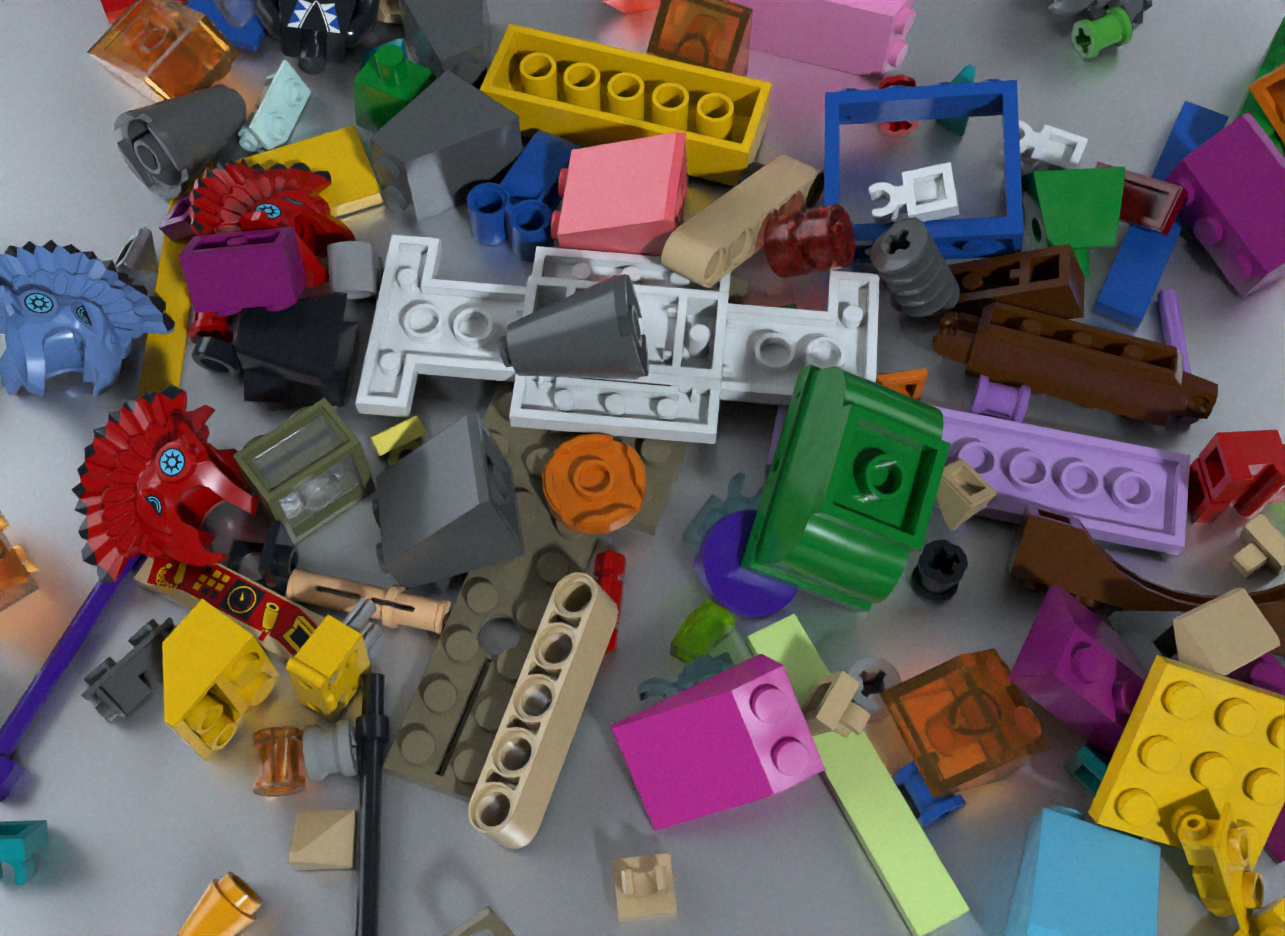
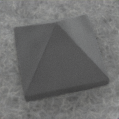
[114,227,158,280]

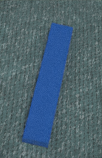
[1092,101,1229,329]

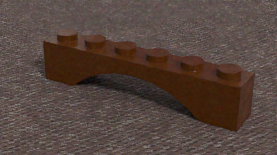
[1007,504,1285,661]

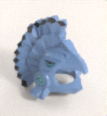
[0,240,175,397]

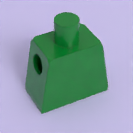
[354,45,436,133]
[1021,167,1125,277]

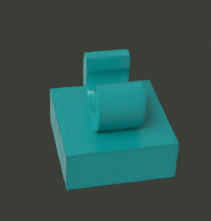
[0,820,48,885]

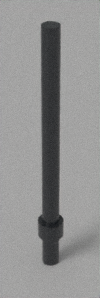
[354,673,390,936]

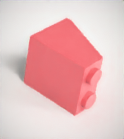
[551,132,688,256]

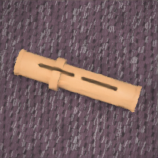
[286,567,451,635]

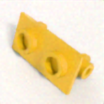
[1178,803,1264,934]

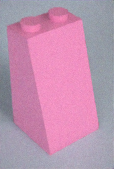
[724,0,916,80]

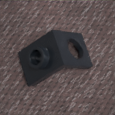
[227,521,299,597]

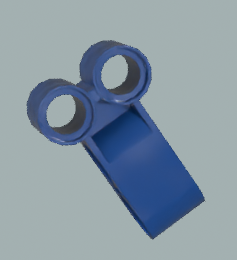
[467,130,584,263]

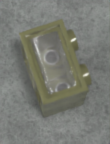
[233,398,376,545]

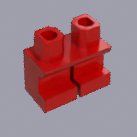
[1187,430,1285,525]

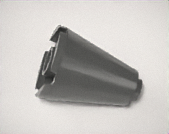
[114,84,246,198]
[499,274,649,380]

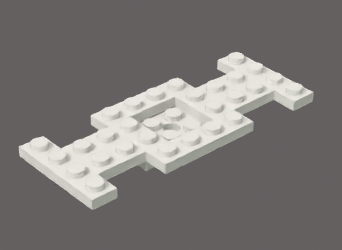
[355,234,880,444]

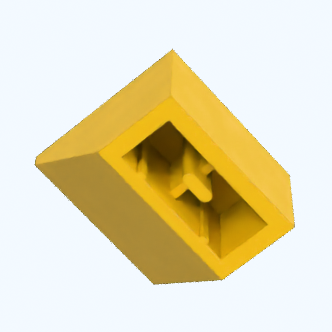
[162,599,279,760]

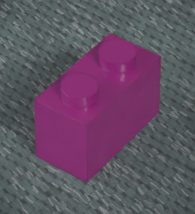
[179,226,307,316]

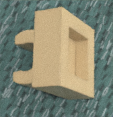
[1230,513,1285,579]
[801,670,871,738]
[612,853,677,923]

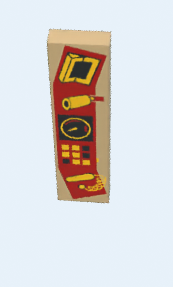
[134,557,324,663]

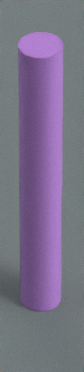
[1157,289,1200,425]

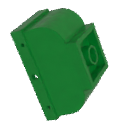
[740,364,951,612]

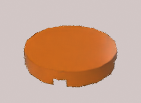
[542,433,647,534]

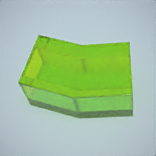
[670,598,736,671]

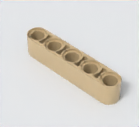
[661,154,824,288]
[468,572,618,849]

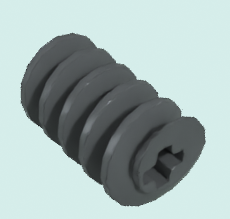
[870,217,960,318]

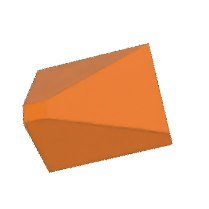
[876,368,928,400]

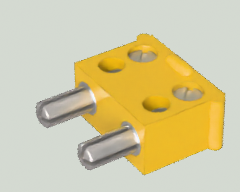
[286,597,383,723]

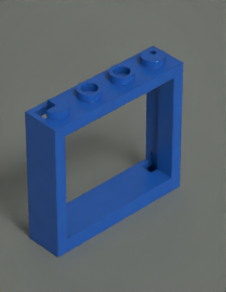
[824,79,1024,265]

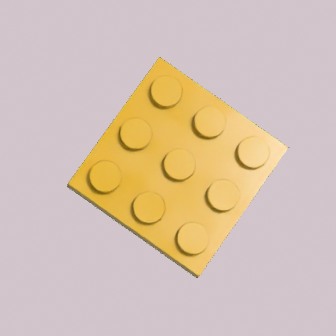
[1088,655,1285,870]

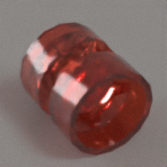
[764,203,855,278]

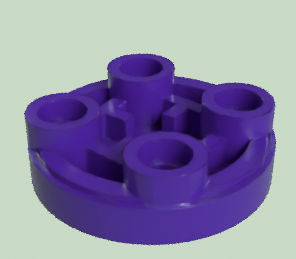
[693,509,798,619]

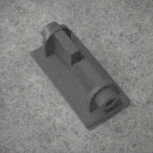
[81,617,174,724]

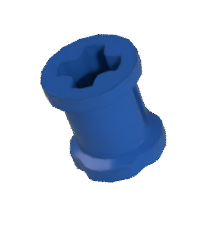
[892,752,966,829]

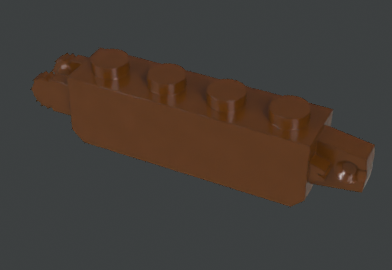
[932,302,1218,426]

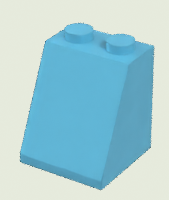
[1003,806,1161,936]

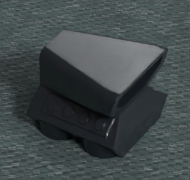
[235,293,360,411]

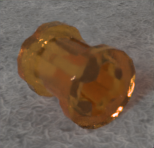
[253,726,306,797]

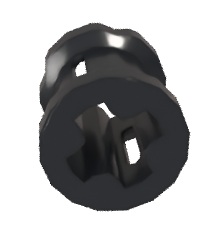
[910,540,968,604]

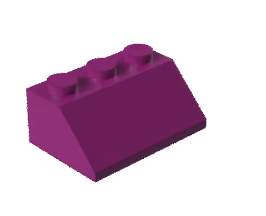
[1164,112,1285,298]
[1008,584,1148,759]

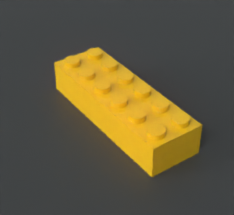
[480,23,772,186]

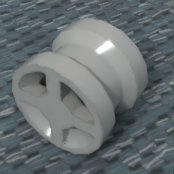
[847,657,902,724]
[303,719,359,782]

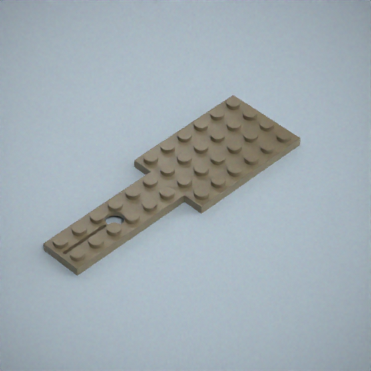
[382,275,750,803]

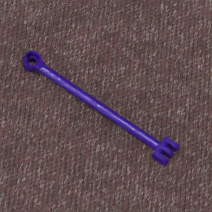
[0,553,141,802]

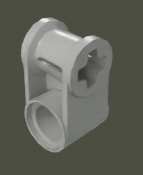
[327,241,384,300]

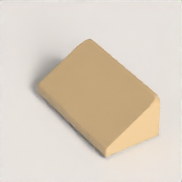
[1173,588,1280,676]

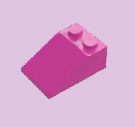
[610,654,825,831]

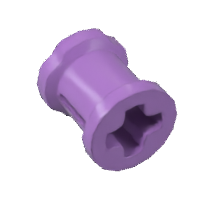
[969,375,1031,423]

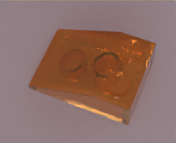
[87,0,240,103]

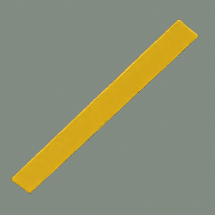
[136,159,214,400]

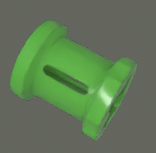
[1071,6,1132,60]

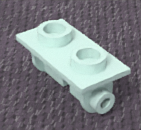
[238,60,311,151]

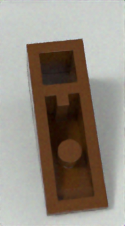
[941,244,1085,320]

